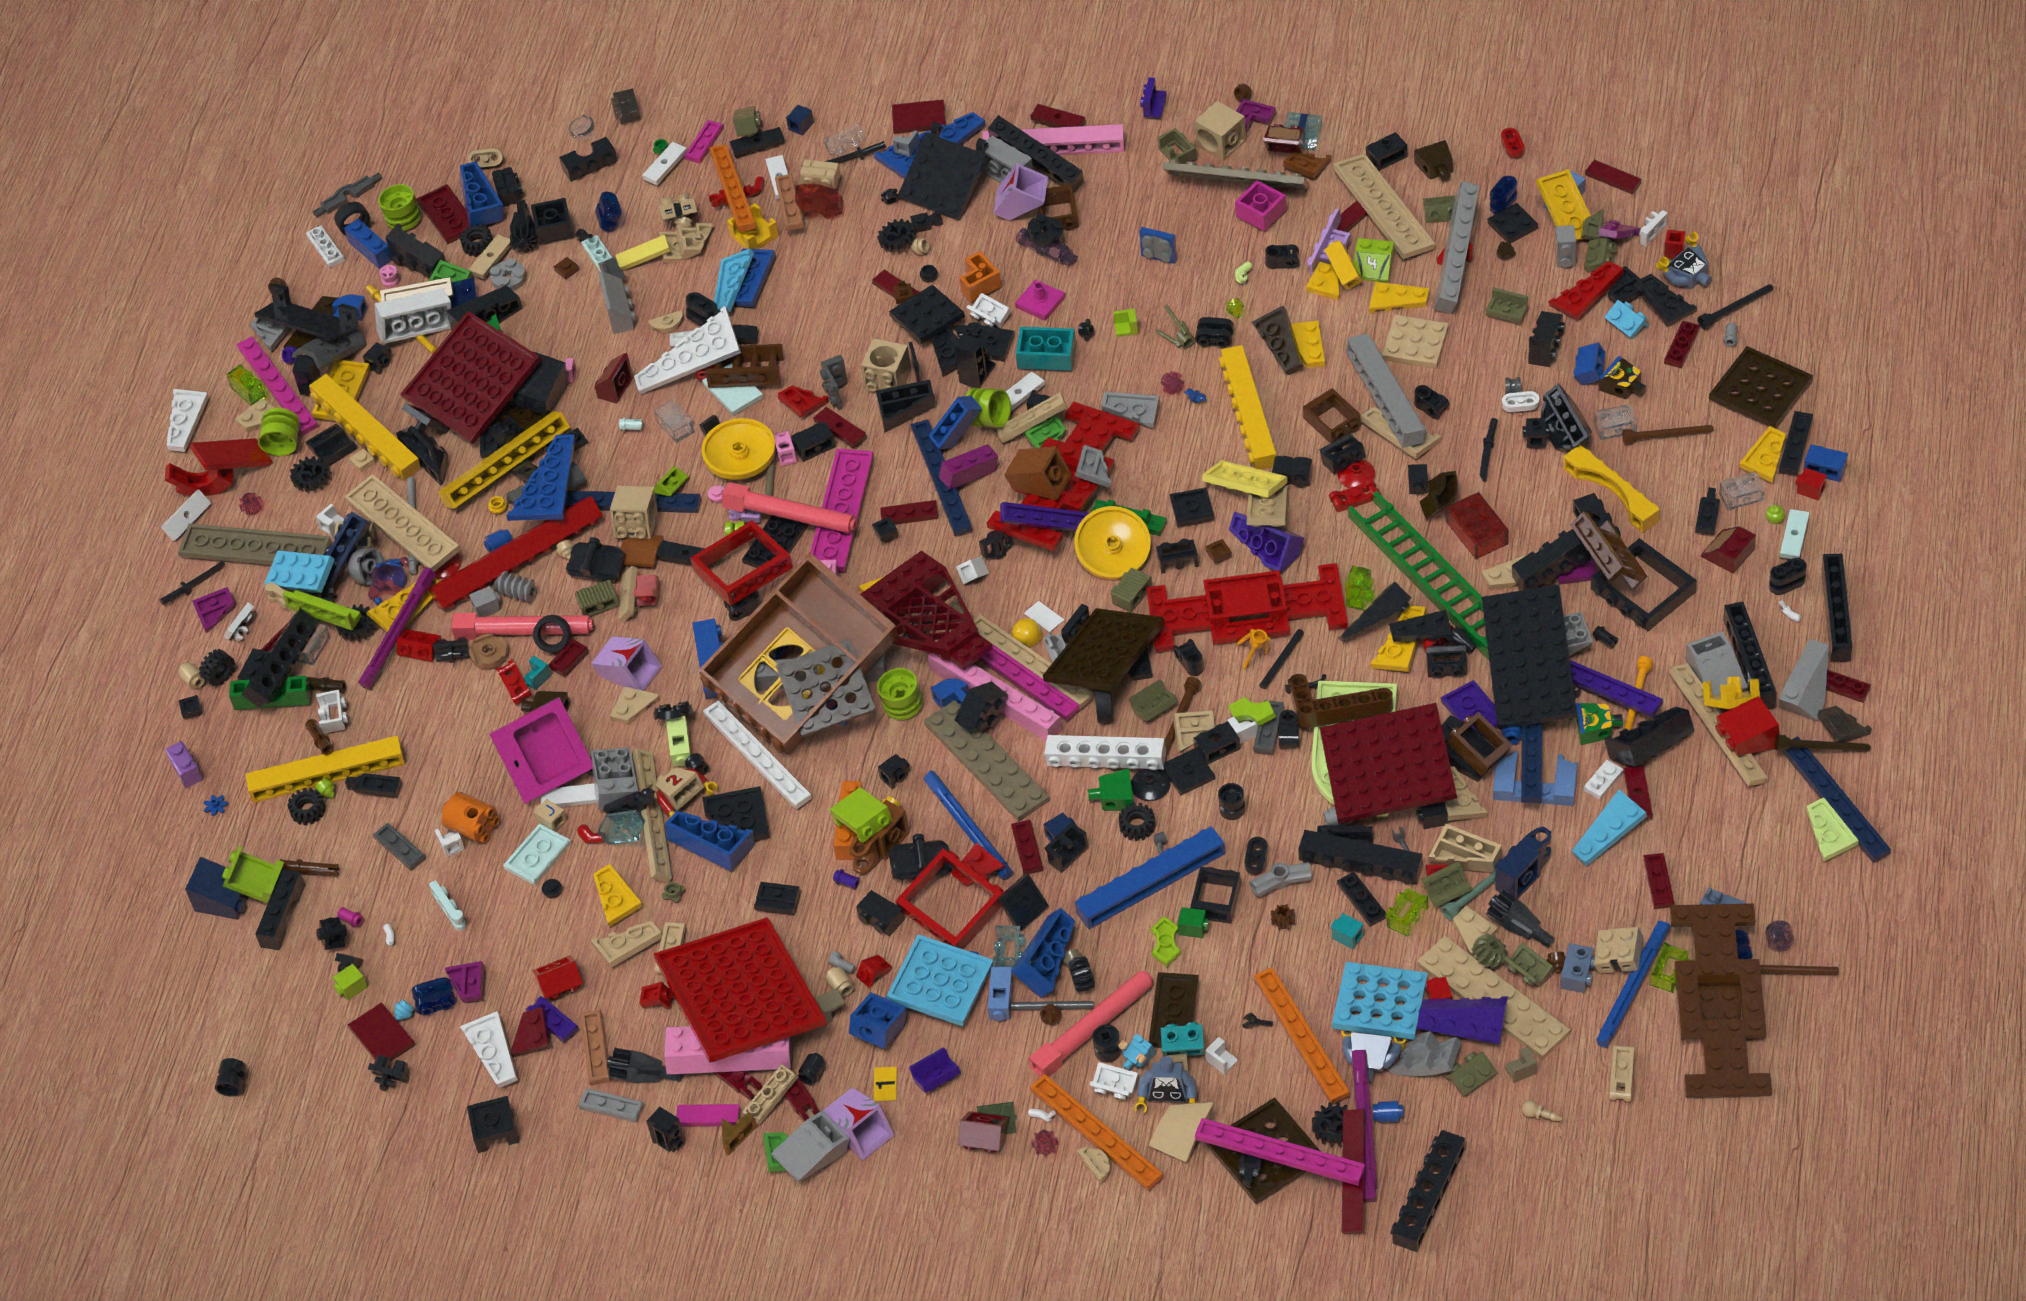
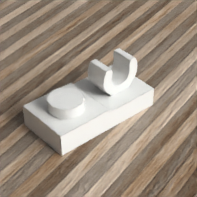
[1639,210,1668,247]
[223,602,254,642]
[1584,760,1623,800]

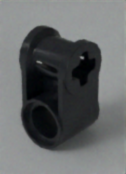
[1265,244,1300,269]
[1414,385,1450,419]
[724,590,762,621]
[1173,639,1204,676]
[1278,710,1299,748]

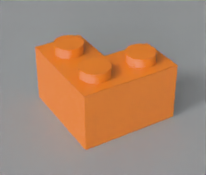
[959,251,1001,303]

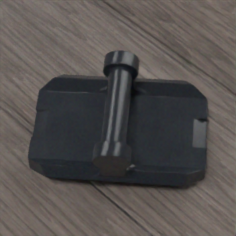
[566,537,625,580]
[888,834,952,880]

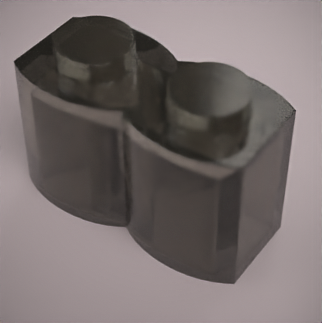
[611,88,641,124]

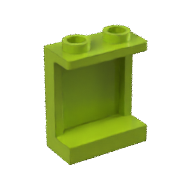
[829,787,893,843]
[222,846,284,903]

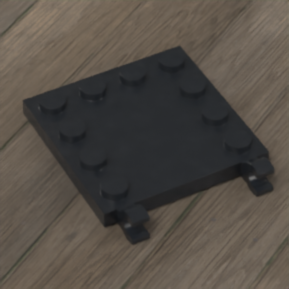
[897,121,989,221]

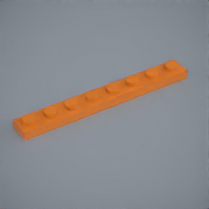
[709,144,756,232]
[1254,967,1350,1104]
[1030,1074,1163,1191]

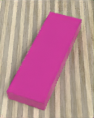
[684,120,724,164]
[676,1104,740,1126]

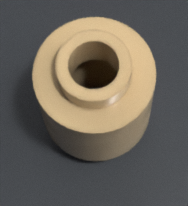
[179,663,205,689]
[825,967,854,997]

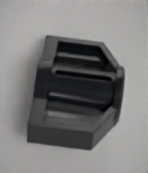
[979,530,1013,559]

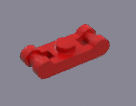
[1329,479,1381,512]
[496,659,532,705]

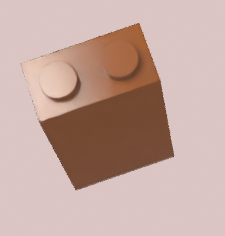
[1004,446,1072,500]

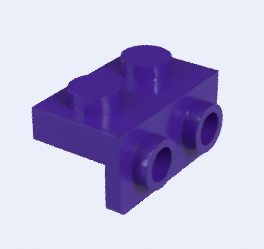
[1140,77,1167,118]
[909,1048,961,1093]

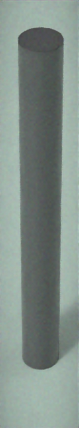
[1011,1001,1094,1010]

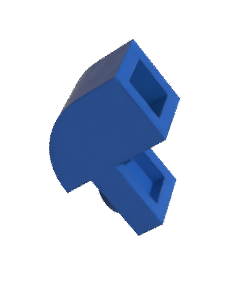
[332,294,368,321]
[931,679,968,709]

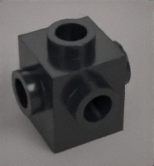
[1522,418,1549,448]
[316,917,347,950]

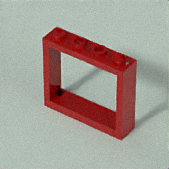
[690,520,793,606]
[895,848,1004,949]

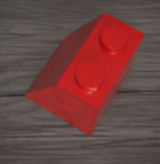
[1715,696,1780,756]

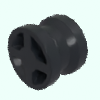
[685,753,709,775]

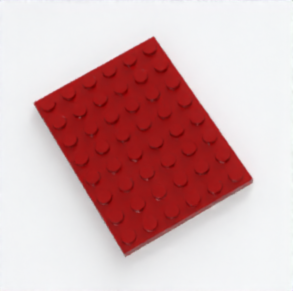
[654,917,826,1063]

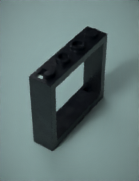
[1591,538,1697,632]

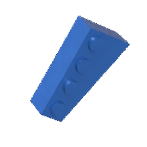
[692,618,723,699]
[665,811,754,871]
[1011,907,1075,998]

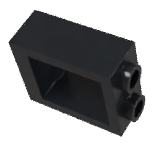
[1190,867,1241,924]

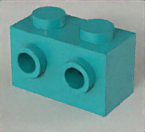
[1161,1022,1205,1057]

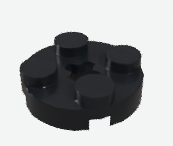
[1027,214,1063,246]
[653,701,693,720]

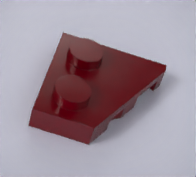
[511,1007,550,1057]

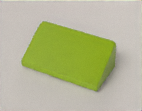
[654,465,689,496]

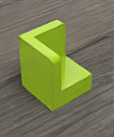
[1113,308,1138,337]

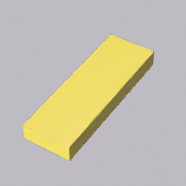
[616,235,671,271]

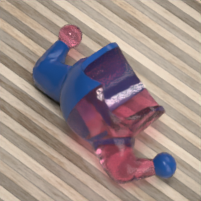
[368,556,408,605]

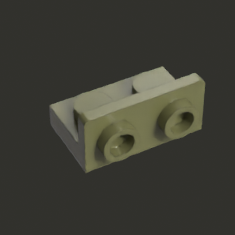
[1423,195,1455,223]

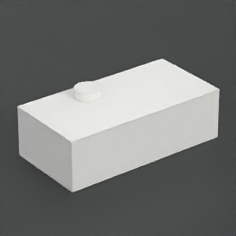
[375,288,451,344]

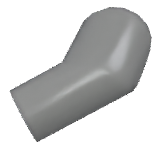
[828,951,855,974]

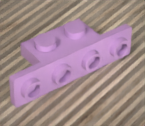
[1307,209,1351,274]

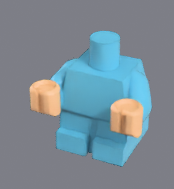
[1118,1033,1156,1070]

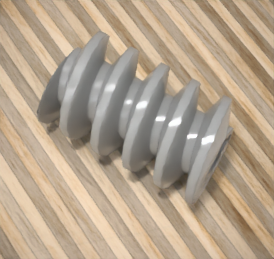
[493,571,536,603]

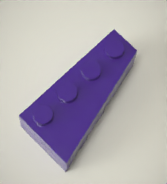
[1417,996,1508,1044]

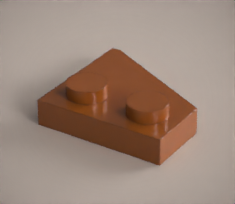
[1283,152,1331,179]

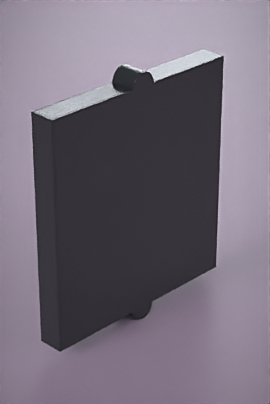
[908,342,920,382]

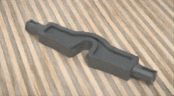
[312,172,382,218]

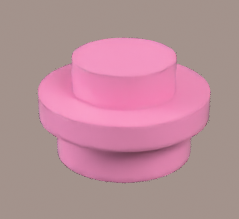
[708,485,725,503]

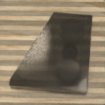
[1817,705,1872,742]

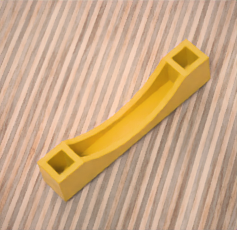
[1563,445,1660,533]

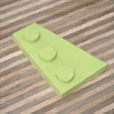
[1806,798,1859,862]

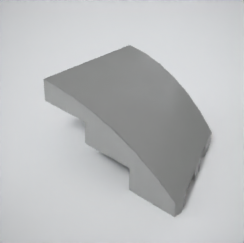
[1388,1031,1461,1076]

